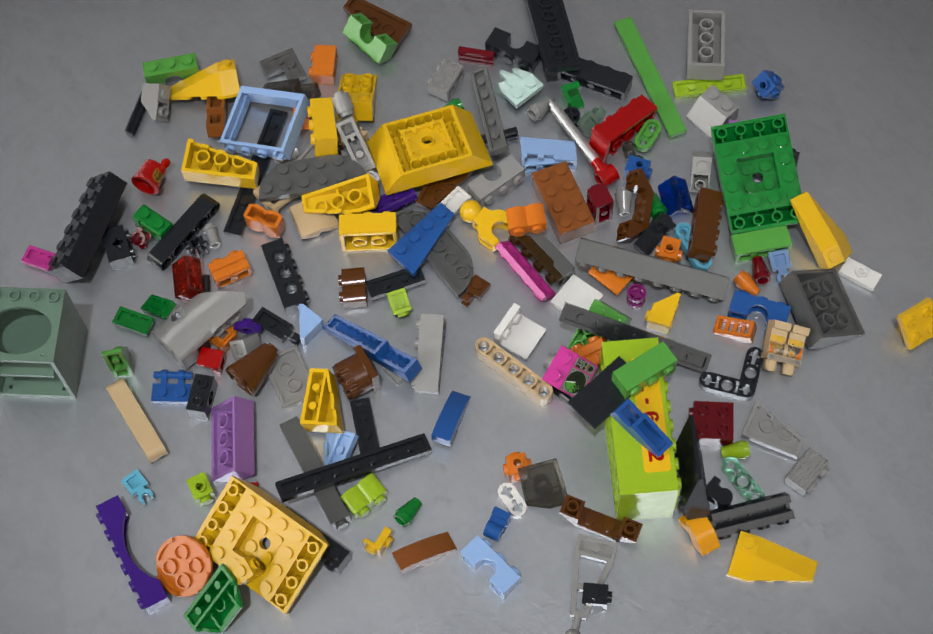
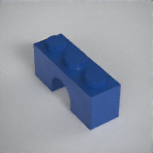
[727,290,791,330]

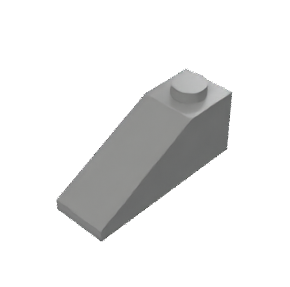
[335,114,376,171]

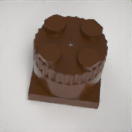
[332,345,381,400]

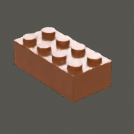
[532,161,595,244]

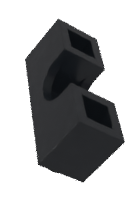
[485,27,541,73]

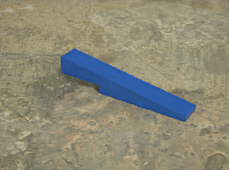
[323,314,422,383]

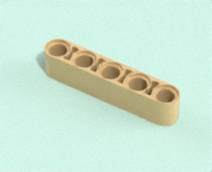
[475,337,553,406]
[105,377,168,463]

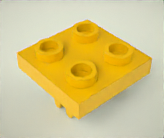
[896,297,933,350]

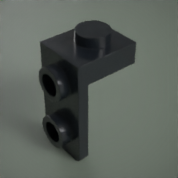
[633,212,676,255]

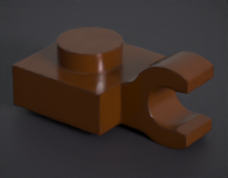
[461,274,491,307]

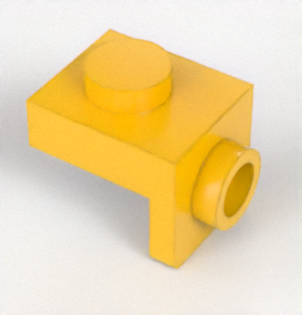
[362,526,394,556]

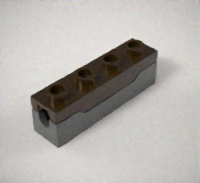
[508,229,575,289]

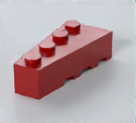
[589,94,658,163]

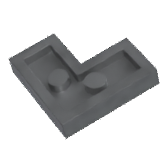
[260,48,307,85]

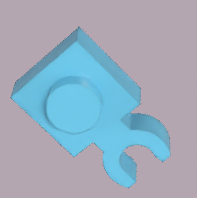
[121,469,155,506]

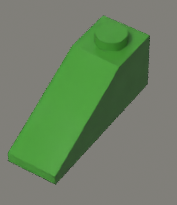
[101,346,134,378]

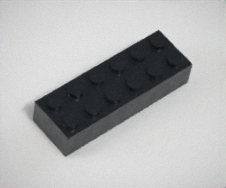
[47,171,127,283]

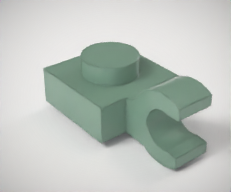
[576,106,606,137]

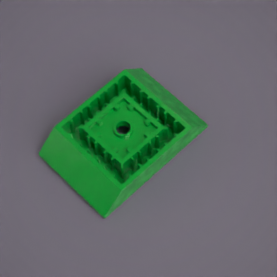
[711,113,802,235]

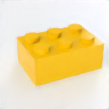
[339,211,398,252]

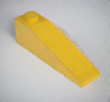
[170,59,240,100]

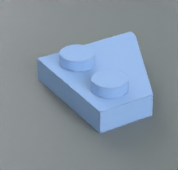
[324,431,359,466]

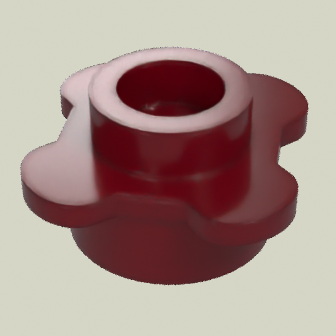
[131,227,152,249]

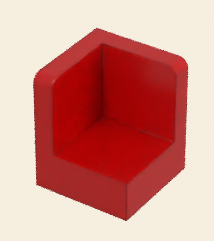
[197,347,227,376]

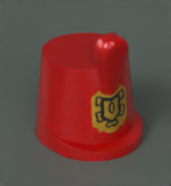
[131,158,171,195]

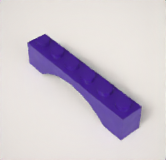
[96,495,171,614]

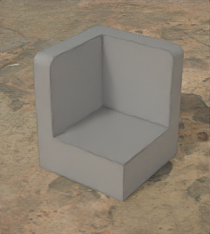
[229,333,261,360]

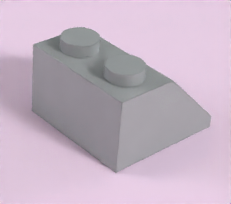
[686,85,739,140]

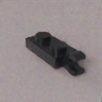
[253,307,301,346]

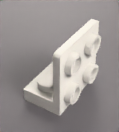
[493,303,546,360]

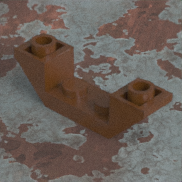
[616,168,654,242]
[559,494,643,544]

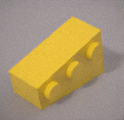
[307,97,338,157]
[300,368,344,434]

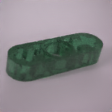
[721,457,765,502]

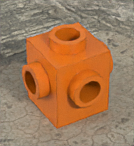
[654,236,683,263]
[502,452,533,483]

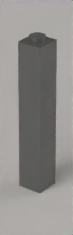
[280,416,351,531]

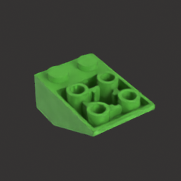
[567,299,632,368]

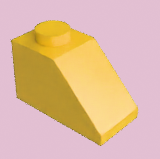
[644,293,681,335]

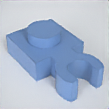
[767,249,792,284]

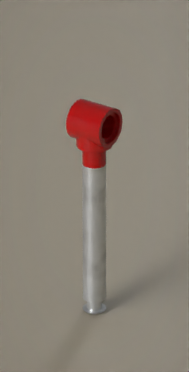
[547,99,620,187]

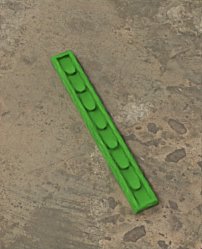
[614,17,687,139]

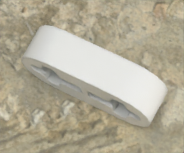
[498,483,527,519]

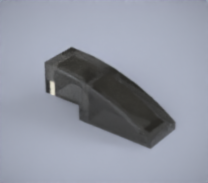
[263,78,321,101]

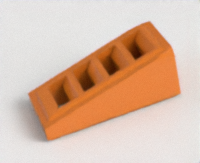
[713,315,757,344]

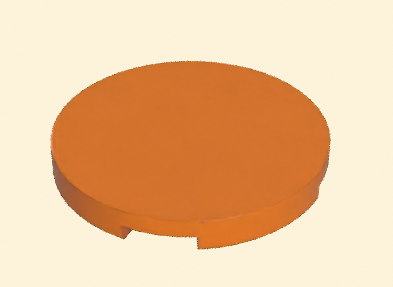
[155,535,213,597]

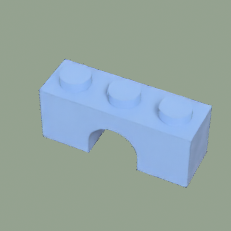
[460,535,521,600]

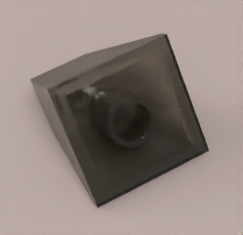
[517,458,567,509]

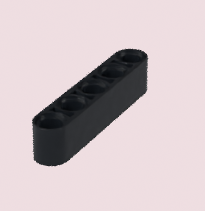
[147,193,220,271]

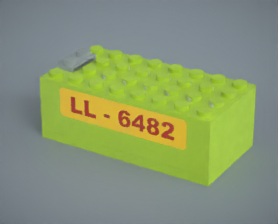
[599,337,682,521]

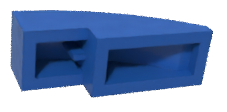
[431,391,471,447]
[610,398,673,458]

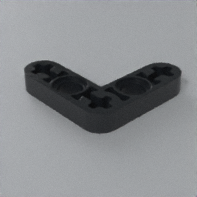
[698,347,763,401]

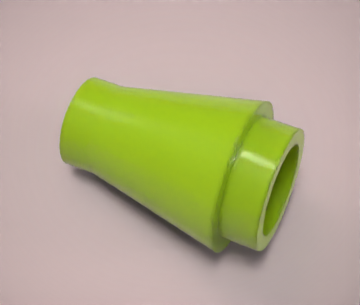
[721,440,751,459]

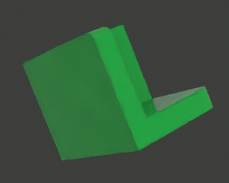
[561,81,584,110]

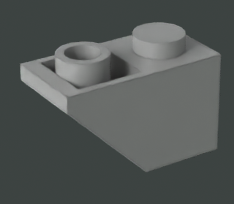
[141,83,171,122]
[690,151,712,193]

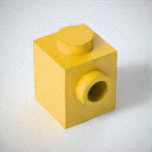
[227,555,263,585]

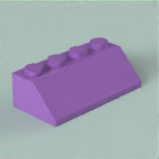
[211,396,255,483]

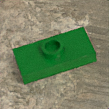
[140,294,176,319]
[112,306,155,337]

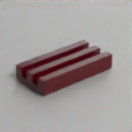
[458,46,494,67]

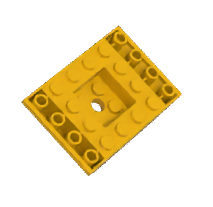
[367,105,493,195]
[195,476,329,614]

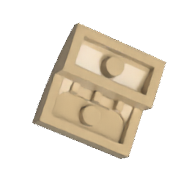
[289,202,339,240]

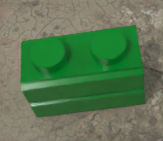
[132,204,173,241]

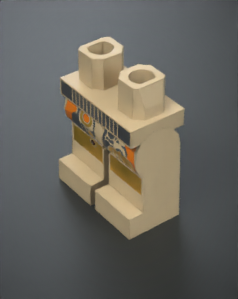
[760,320,810,376]

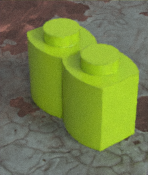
[340,473,388,519]

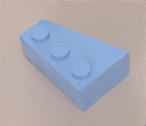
[520,137,577,174]

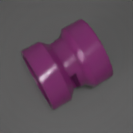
[626,284,646,309]

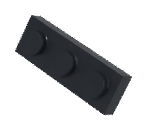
[365,267,426,301]
[350,397,379,454]

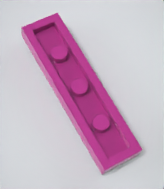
[495,241,556,301]

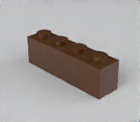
[686,187,724,262]

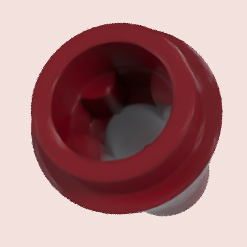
[752,256,771,285]

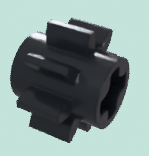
[186,235,209,259]

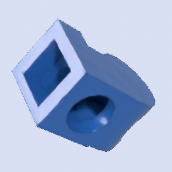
[483,506,511,542]

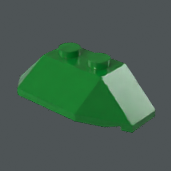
[183,563,244,633]

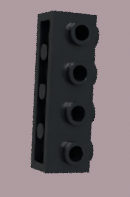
[286,506,352,575]

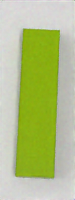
[672,74,747,100]

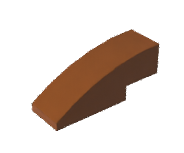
[206,96,227,138]
[392,532,457,575]

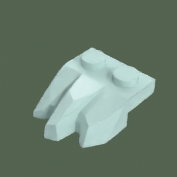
[494,67,543,109]

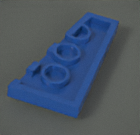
[387,203,454,277]

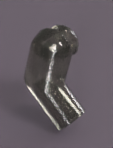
[622,141,644,160]

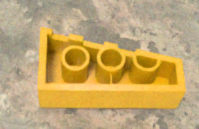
[181,138,260,189]

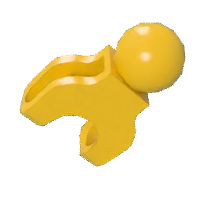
[459,200,509,252]

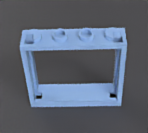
[219,86,310,161]

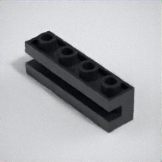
[557,58,633,103]
[708,492,795,540]

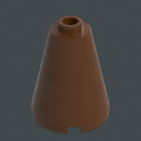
[225,343,278,396]

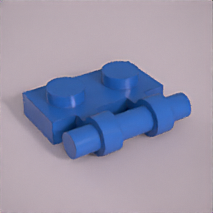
[151,369,193,405]

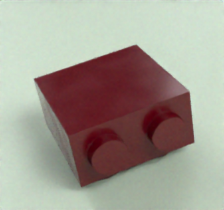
[688,401,734,446]

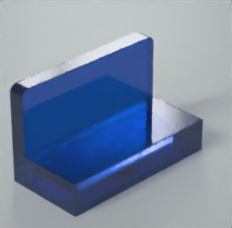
[658,176,694,217]

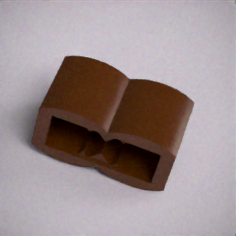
[338,267,367,309]

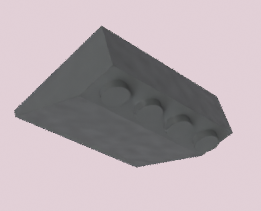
[779,268,865,349]

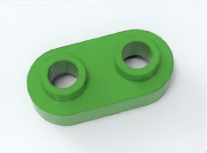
[634,119,662,152]

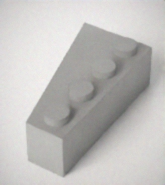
[411,313,446,395]

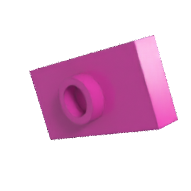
[21,245,55,272]

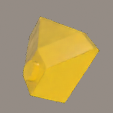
[301,173,380,214]
[790,191,852,269]
[727,531,818,582]

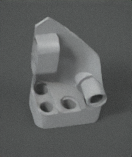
[150,291,246,370]

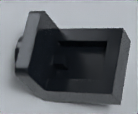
[582,583,612,610]

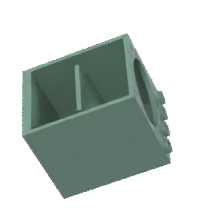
[0,287,87,399]

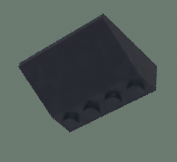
[675,415,711,520]

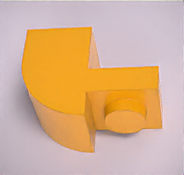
[678,515,720,556]

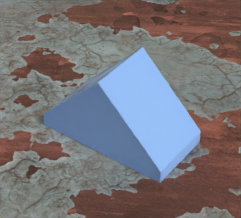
[299,304,324,346]

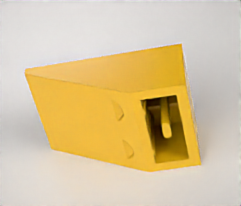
[336,73,377,121]

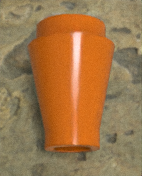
[732,270,761,296]

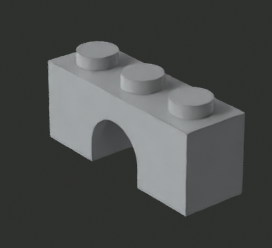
[467,154,525,207]

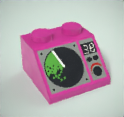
[542,345,599,397]

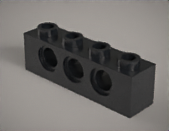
[261,238,310,316]

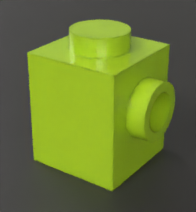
[186,472,217,507]

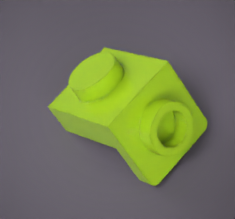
[386,287,412,317]

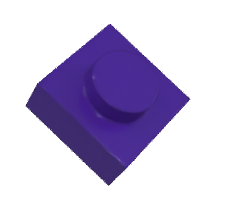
[234,318,262,334]

